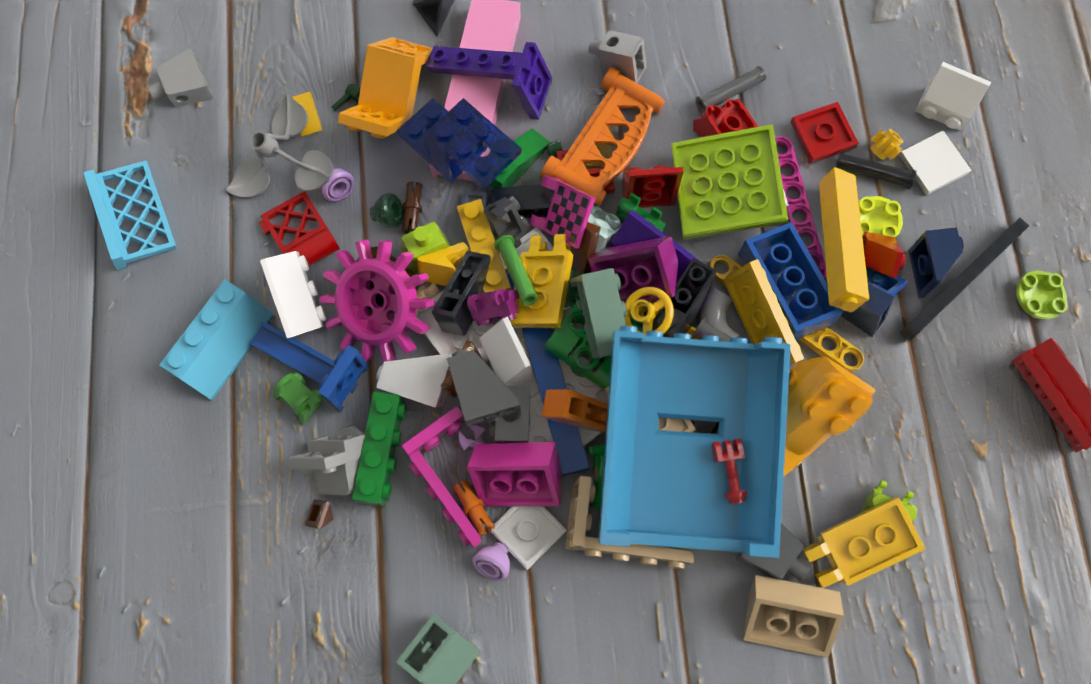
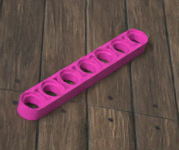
[775,137,827,282]

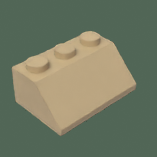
[743,575,844,658]

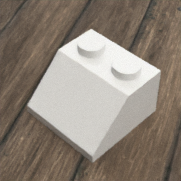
[915,62,991,131]
[477,317,532,386]

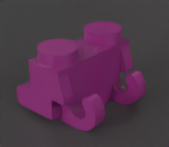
[467,289,520,326]

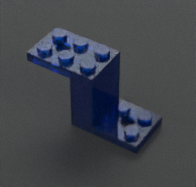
[397,98,522,189]

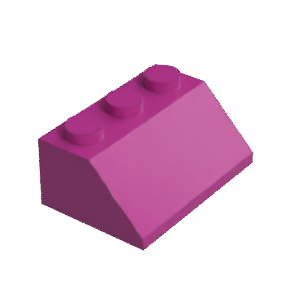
[468,442,561,506]

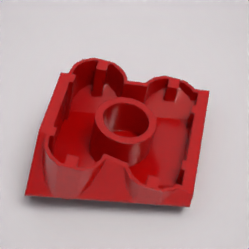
[693,99,758,138]

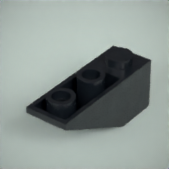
[652,258,717,338]

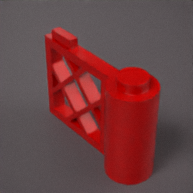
[259,191,340,267]

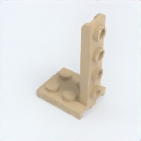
[565,476,694,569]

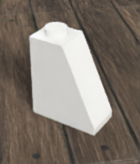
[376,354,452,408]

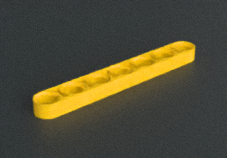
[710,255,864,373]

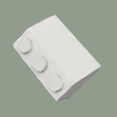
[260,251,326,338]

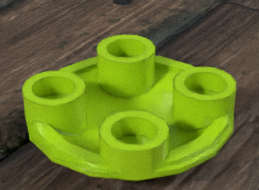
[1016,270,1068,320]

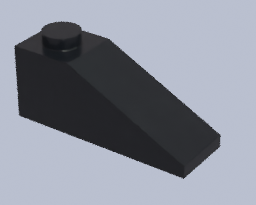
[431,251,491,336]

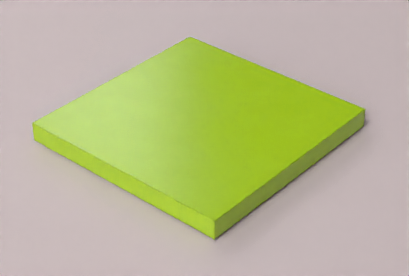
[671,124,788,240]

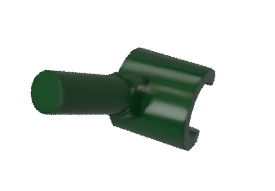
[331,84,361,111]
[547,140,563,158]

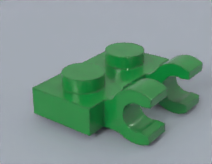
[616,193,666,233]

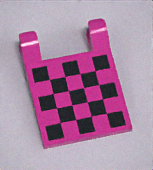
[529,175,595,248]

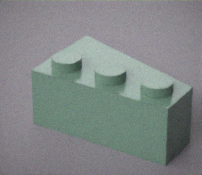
[569,268,627,358]

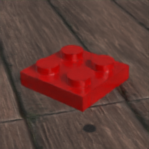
[791,102,859,164]

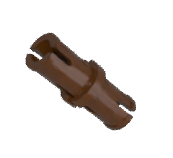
[401,181,423,234]

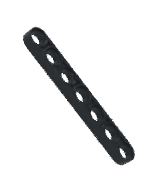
[900,217,1030,342]

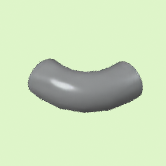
[700,286,741,338]

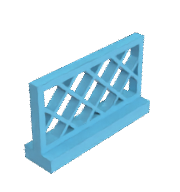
[83,160,177,270]

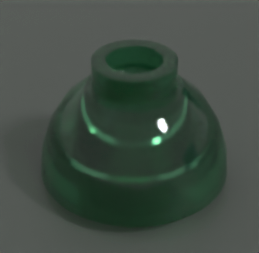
[370,192,404,228]

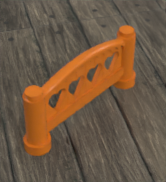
[540,66,665,206]

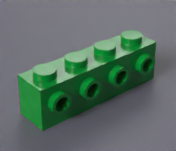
[352,391,407,508]

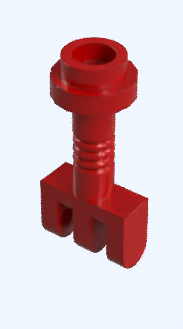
[712,439,748,504]

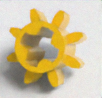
[870,129,903,160]

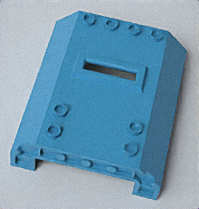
[598,326,791,558]

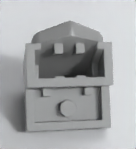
[287,426,365,495]

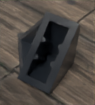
[412,0,455,37]

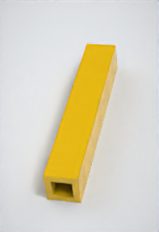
[819,167,869,313]

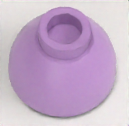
[320,168,355,202]
[472,542,510,581]

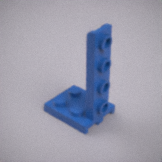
[249,322,369,412]

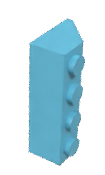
[160,279,275,400]

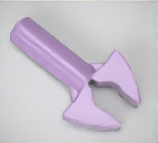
[458,424,486,452]

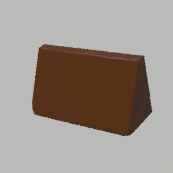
[570,222,601,276]

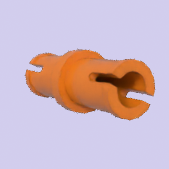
[453,480,495,536]

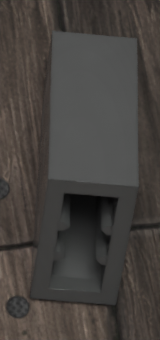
[447,350,521,427]

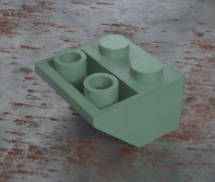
[396,614,481,684]

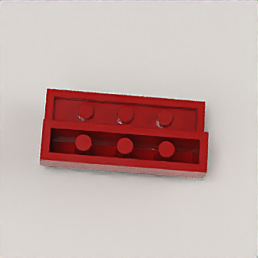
[1012,337,1091,453]

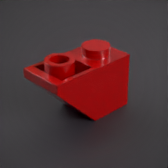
[862,232,906,278]

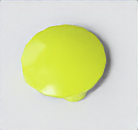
[859,196,903,237]

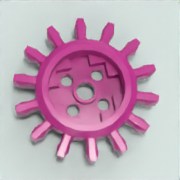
[319,240,434,363]

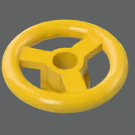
[624,287,674,336]

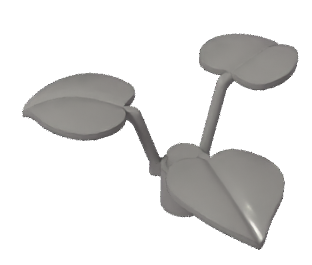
[226,94,333,198]

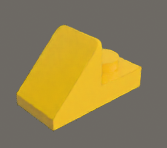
[417,242,468,286]

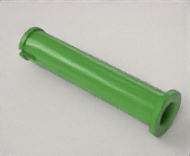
[494,235,538,306]

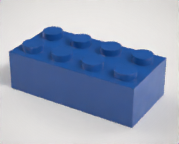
[738,222,843,340]

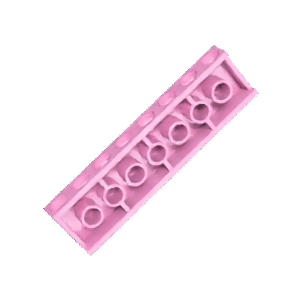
[429,0,521,185]

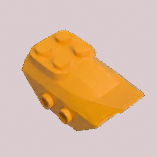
[784,356,875,477]

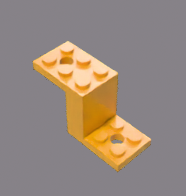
[338,37,433,138]

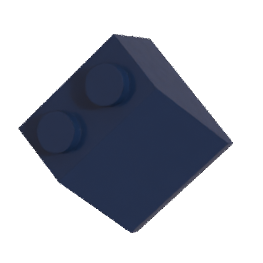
[908,227,964,298]

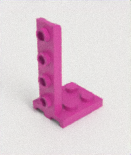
[402,406,481,547]

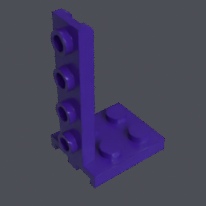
[426,42,553,119]

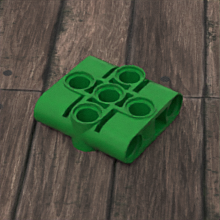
[544,299,643,391]

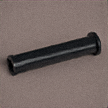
[836,153,917,190]

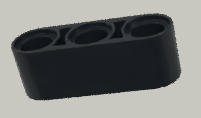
[490,185,555,219]

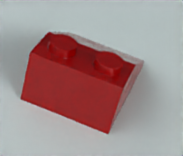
[622,165,683,208]

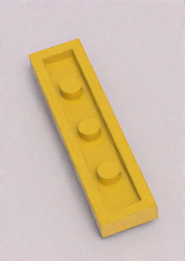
[456,199,511,293]

